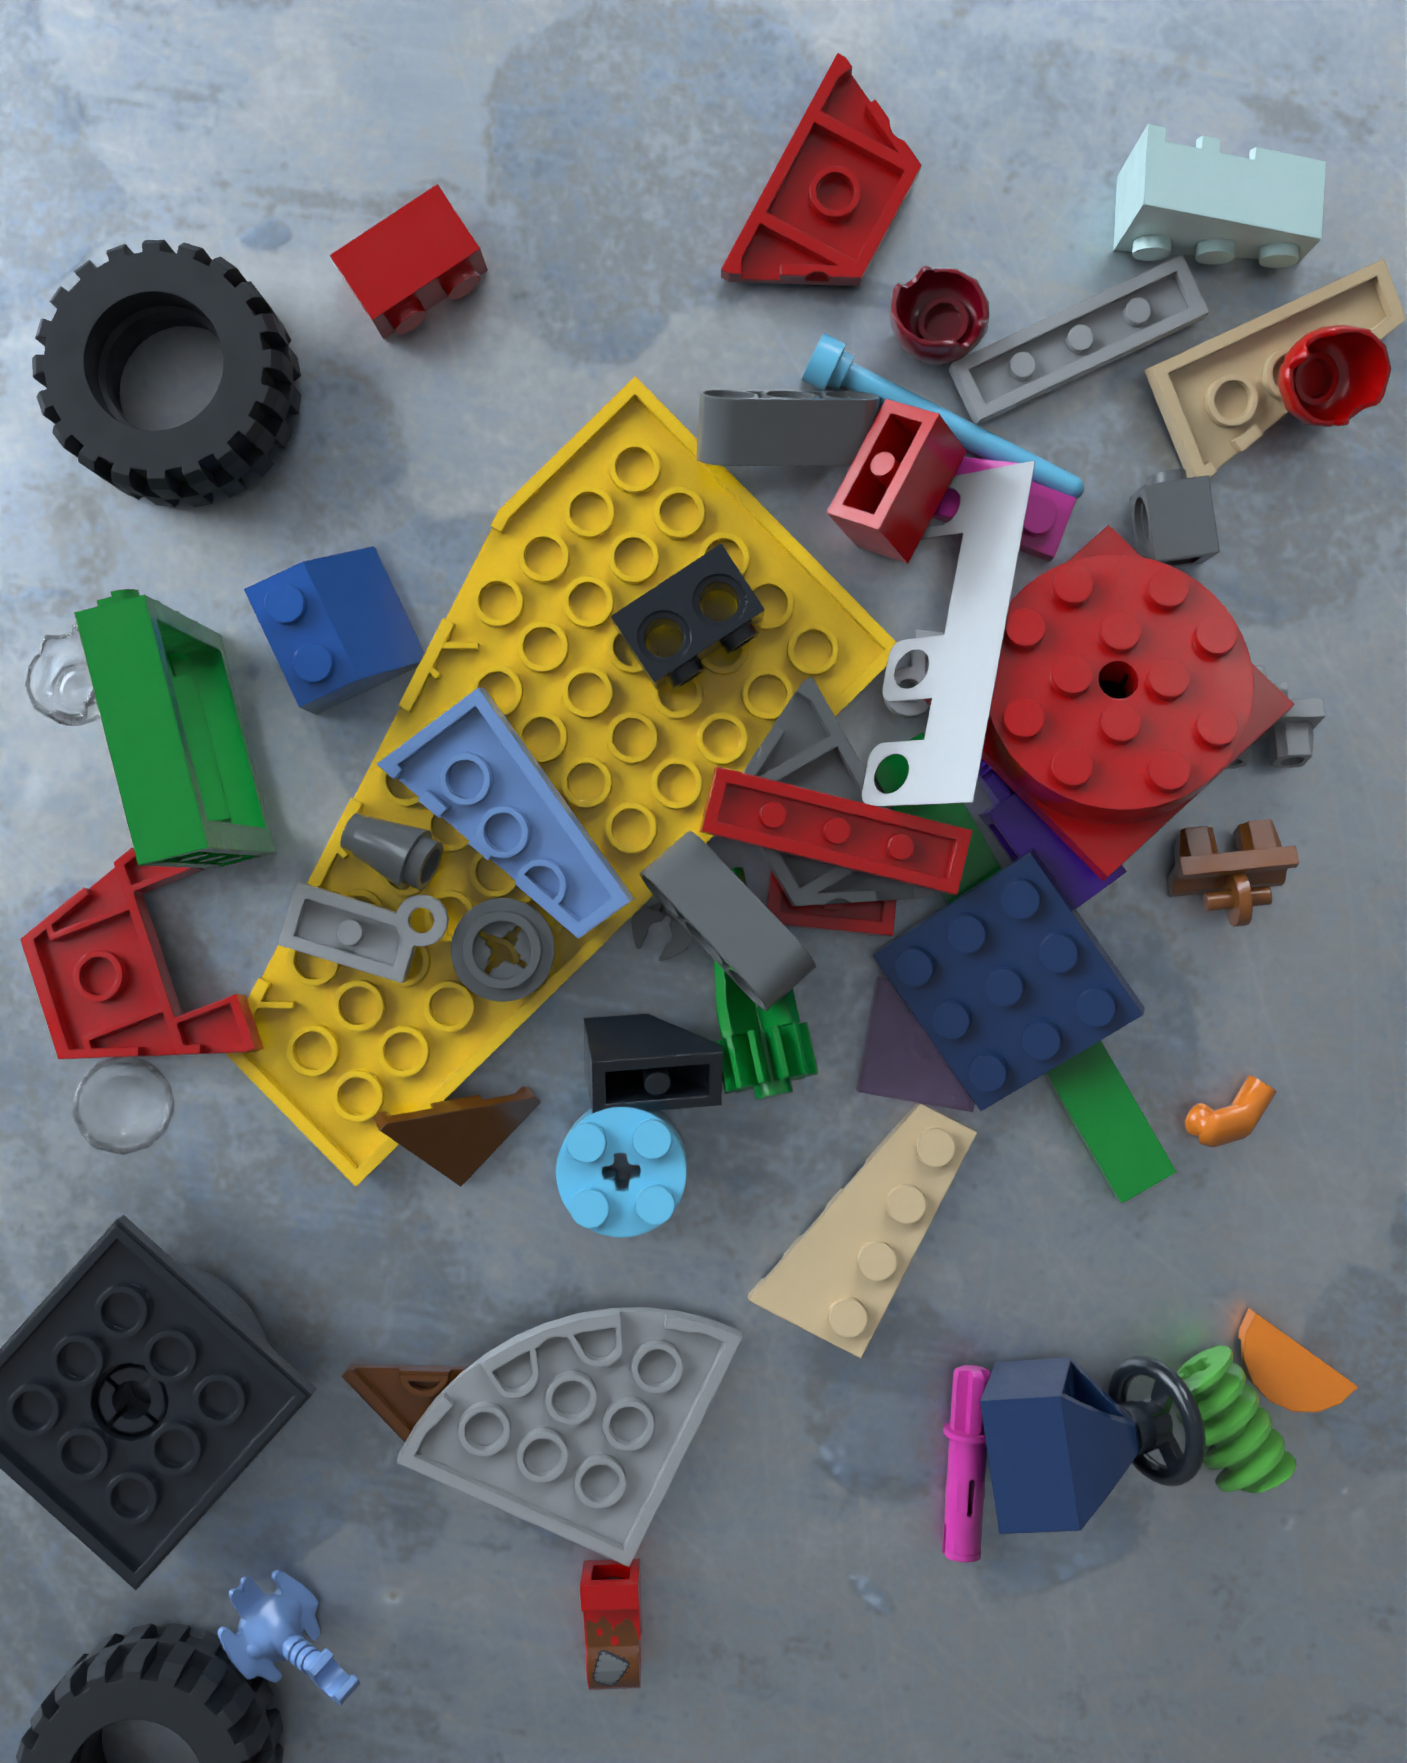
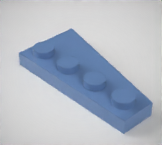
[377,688,635,939]

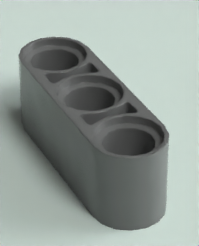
[696,390,881,466]
[639,831,816,1011]

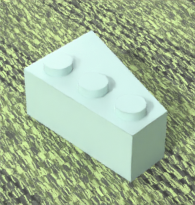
[1113,124,1326,268]

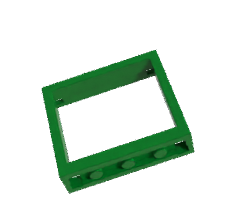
[74,589,276,869]

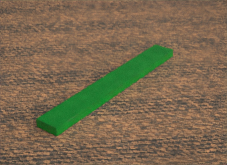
[866,732,1177,1204]

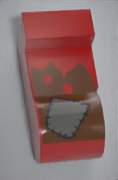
[580,1558,643,1690]

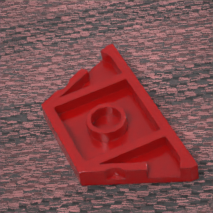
[721,53,922,286]

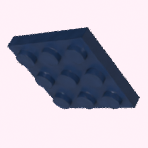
[872,848,1145,1111]

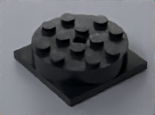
[0,1215,317,1590]

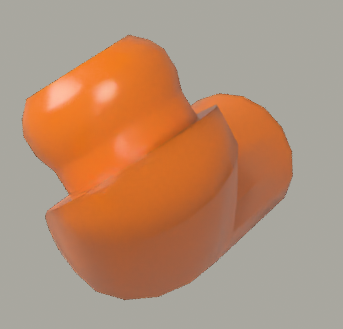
[1184,1075,1277,1148]

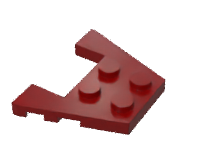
[20,847,264,1059]

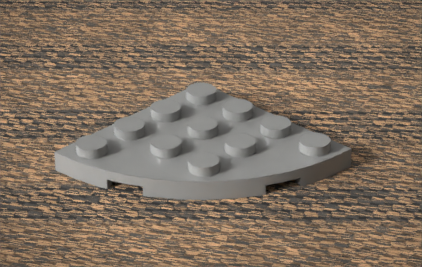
[397,1307,743,1567]

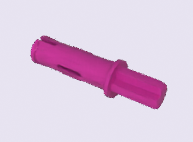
[942,1365,991,1563]

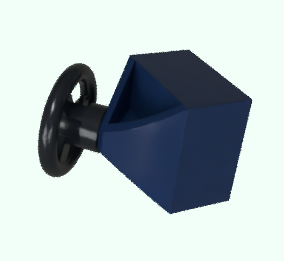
[980,1356,1206,1534]

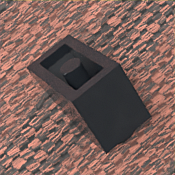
[584,1014,723,1113]

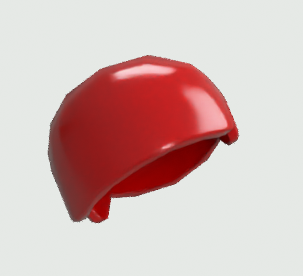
[1278,325,1392,427]

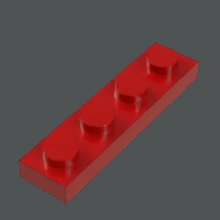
[699,766,973,895]

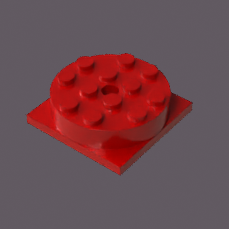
[924,525,1295,882]

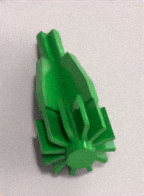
[714,867,819,1100]

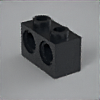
[611,544,765,690]

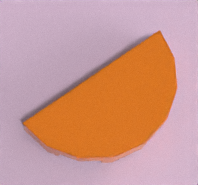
[1238,1308,1358,1413]

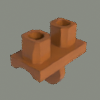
[1166,819,1299,927]

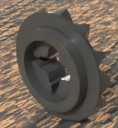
[451,898,556,1002]

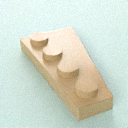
[1144,259,1407,478]
[747,1101,977,1358]

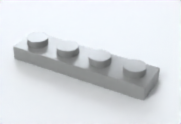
[948,254,1210,425]

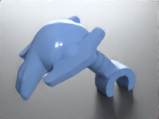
[218,1570,360,1706]

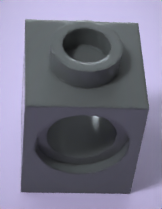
[1129,469,1220,568]

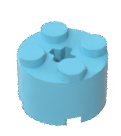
[556,1107,687,1238]

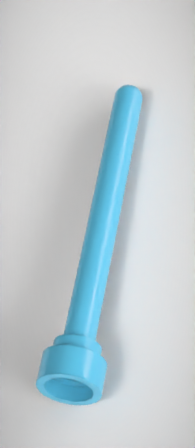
[801,333,1084,499]

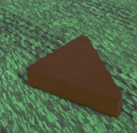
[374,1086,541,1187]
[341,1364,469,1442]

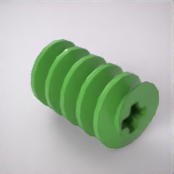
[1173,1345,1297,1494]

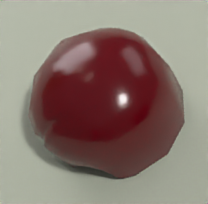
[890,266,990,365]

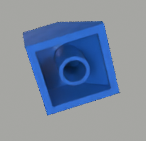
[244,546,425,715]

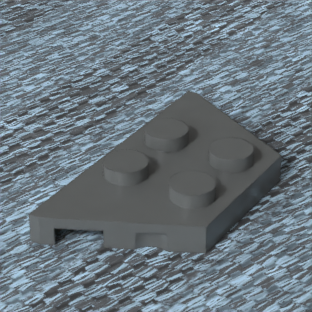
[742,677,936,906]

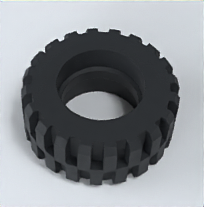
[32,240,302,508]
[16,1623,284,1763]

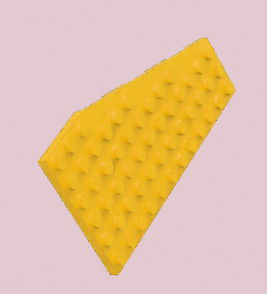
[225,376,897,1187]

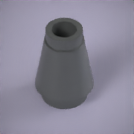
[340,813,443,890]

